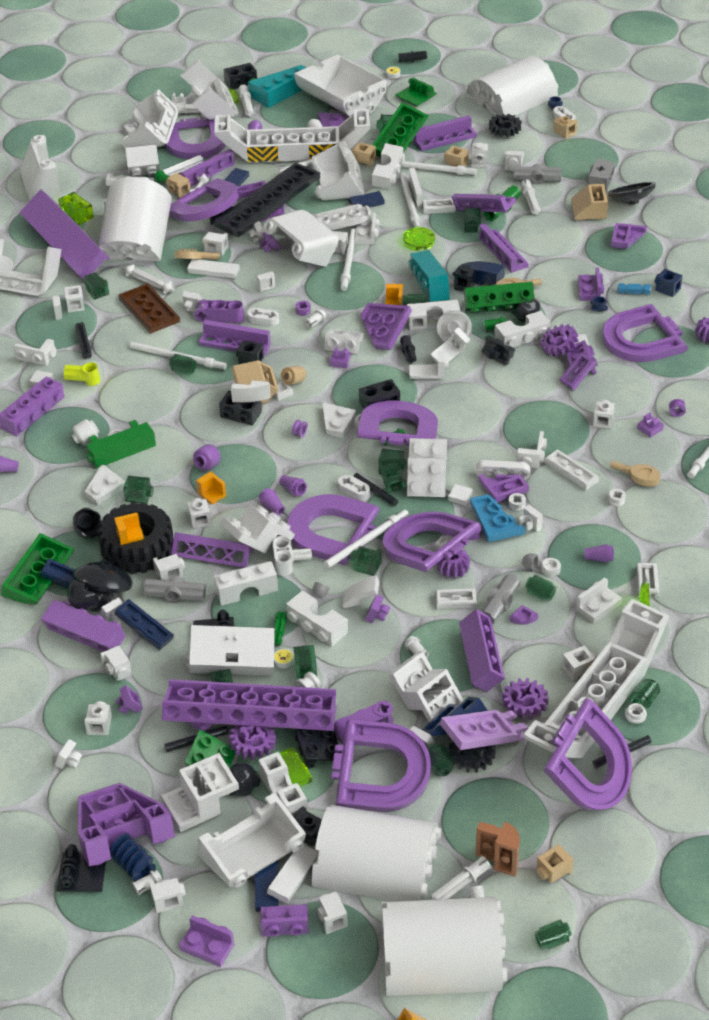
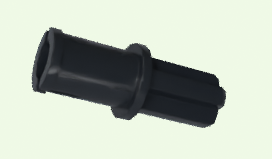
[398,51,427,63]
[400,335,417,364]

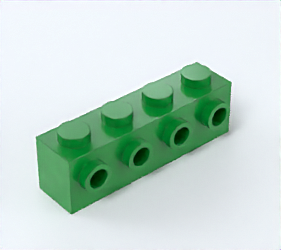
[463,281,535,313]

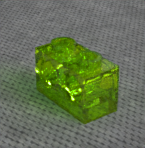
[58,192,94,225]

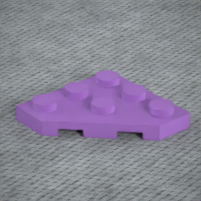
[360,303,412,350]

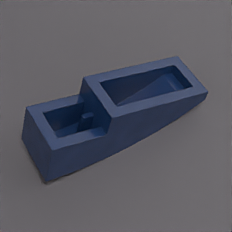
[453,261,505,286]
[422,697,488,736]

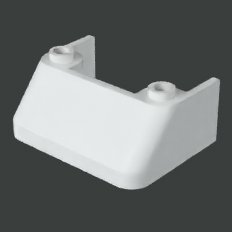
[180,59,238,120]
[0,238,62,296]

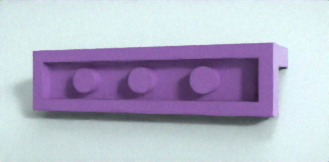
[414,115,477,152]
[180,149,235,186]
[451,193,516,212]
[479,223,528,273]
[199,320,271,356]
[171,532,254,568]

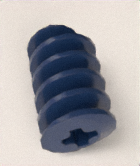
[110,833,156,882]

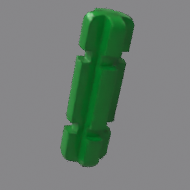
[273,611,287,646]

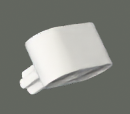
[273,536,312,576]

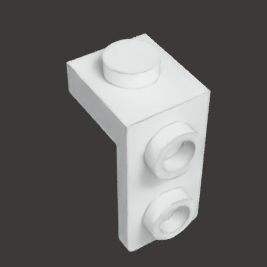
[505,150,524,172]
[430,327,471,364]
[13,339,56,366]
[409,351,449,379]
[517,431,547,469]

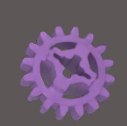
[540,324,579,357]
[502,678,549,719]
[229,725,276,760]

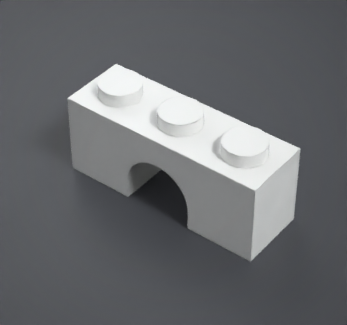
[372,143,405,190]
[407,300,460,330]
[495,311,551,347]
[214,561,278,606]
[286,590,348,647]
[258,752,308,817]

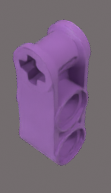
[194,299,245,323]
[333,701,394,745]

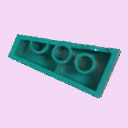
[248,65,306,108]
[408,250,450,302]

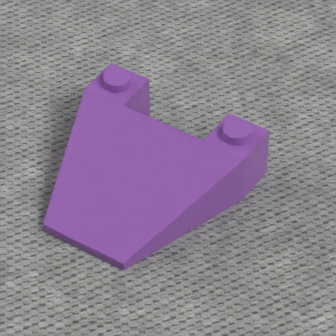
[78,783,175,867]

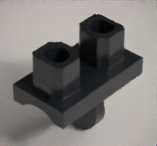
[482,336,515,365]

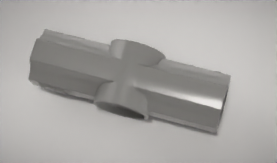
[514,164,562,184]
[481,573,521,624]
[144,577,206,603]

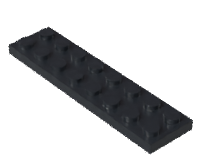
[214,163,320,237]

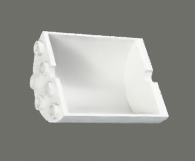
[294,55,387,116]
[466,56,558,115]
[98,176,172,262]
[312,805,442,901]
[382,897,507,996]

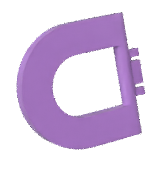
[165,117,226,159]
[169,178,239,221]
[603,304,688,362]
[357,401,438,446]
[288,494,379,565]
[383,512,480,572]
[544,698,632,810]
[331,719,431,812]

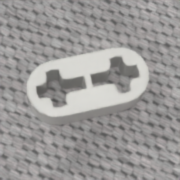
[553,106,576,120]
[247,308,279,326]
[338,475,370,501]

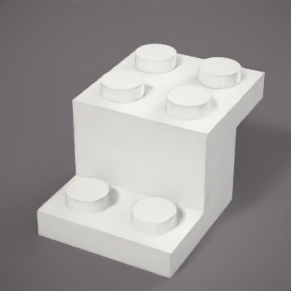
[125,145,160,177]
[407,438,447,497]
[220,504,295,553]
[389,651,464,722]
[161,753,239,832]

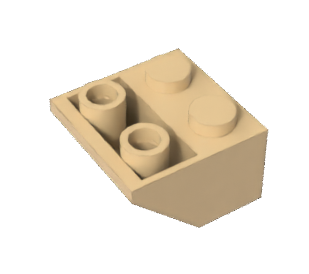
[571,184,608,220]
[231,361,279,404]

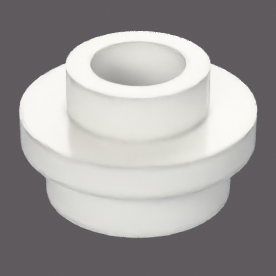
[625,703,647,724]

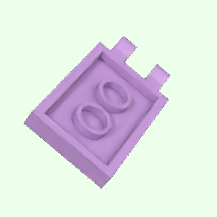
[440,710,528,750]

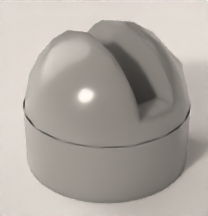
[522,553,539,570]
[312,582,330,598]

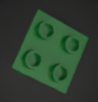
[395,77,437,106]
[184,730,235,768]

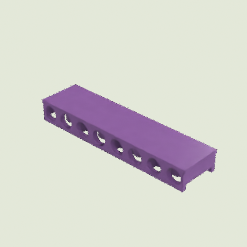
[20,189,110,282]
[162,679,337,731]

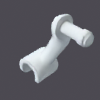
[183,173,209,196]

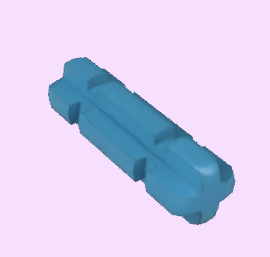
[618,283,651,294]

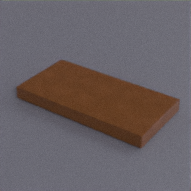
[118,283,180,334]

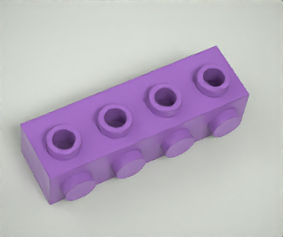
[0,376,65,437]
[41,600,126,652]
[459,609,505,692]

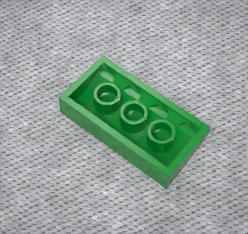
[372,102,429,157]
[1,533,74,604]

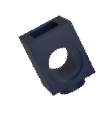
[654,269,683,297]

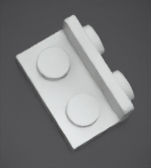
[355,213,380,245]
[324,329,363,354]
[576,578,622,624]

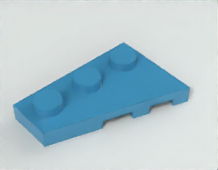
[470,494,525,542]

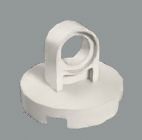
[437,310,472,342]

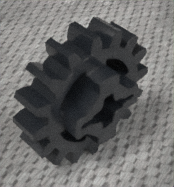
[489,113,522,137]
[449,740,496,773]

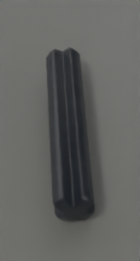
[75,322,92,359]

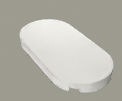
[314,204,371,230]

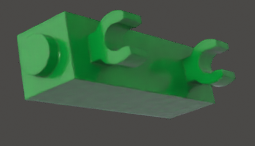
[85,420,156,469]

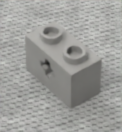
[586,159,615,192]

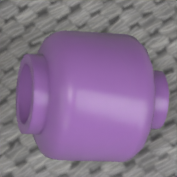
[193,444,221,471]

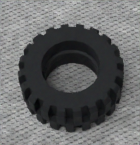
[97,502,174,574]

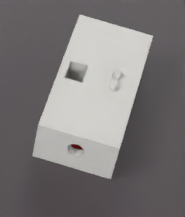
[189,625,275,676]

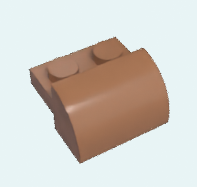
[476,822,520,877]

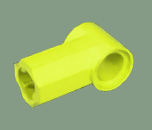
[63,362,101,386]

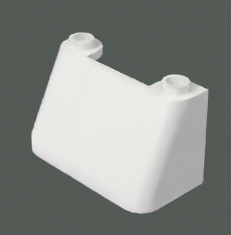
[121,89,178,148]
[20,135,61,201]
[311,141,364,201]
[262,210,338,267]
[198,792,306,888]

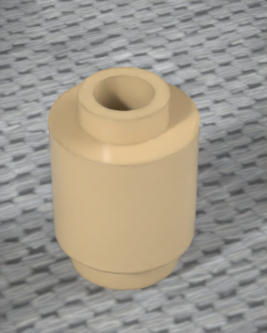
[281,365,306,385]

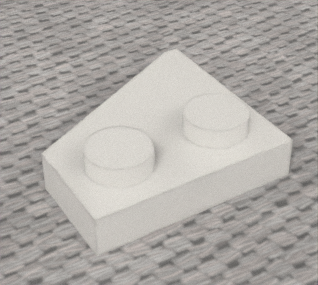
[322,403,356,438]
[85,465,127,505]

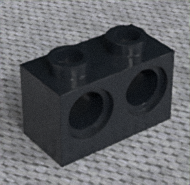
[223,62,257,90]
[359,379,400,409]
[219,390,262,425]

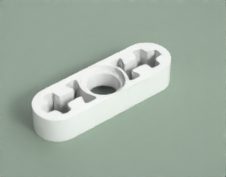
[475,460,530,480]

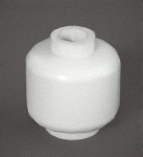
[71,419,100,446]

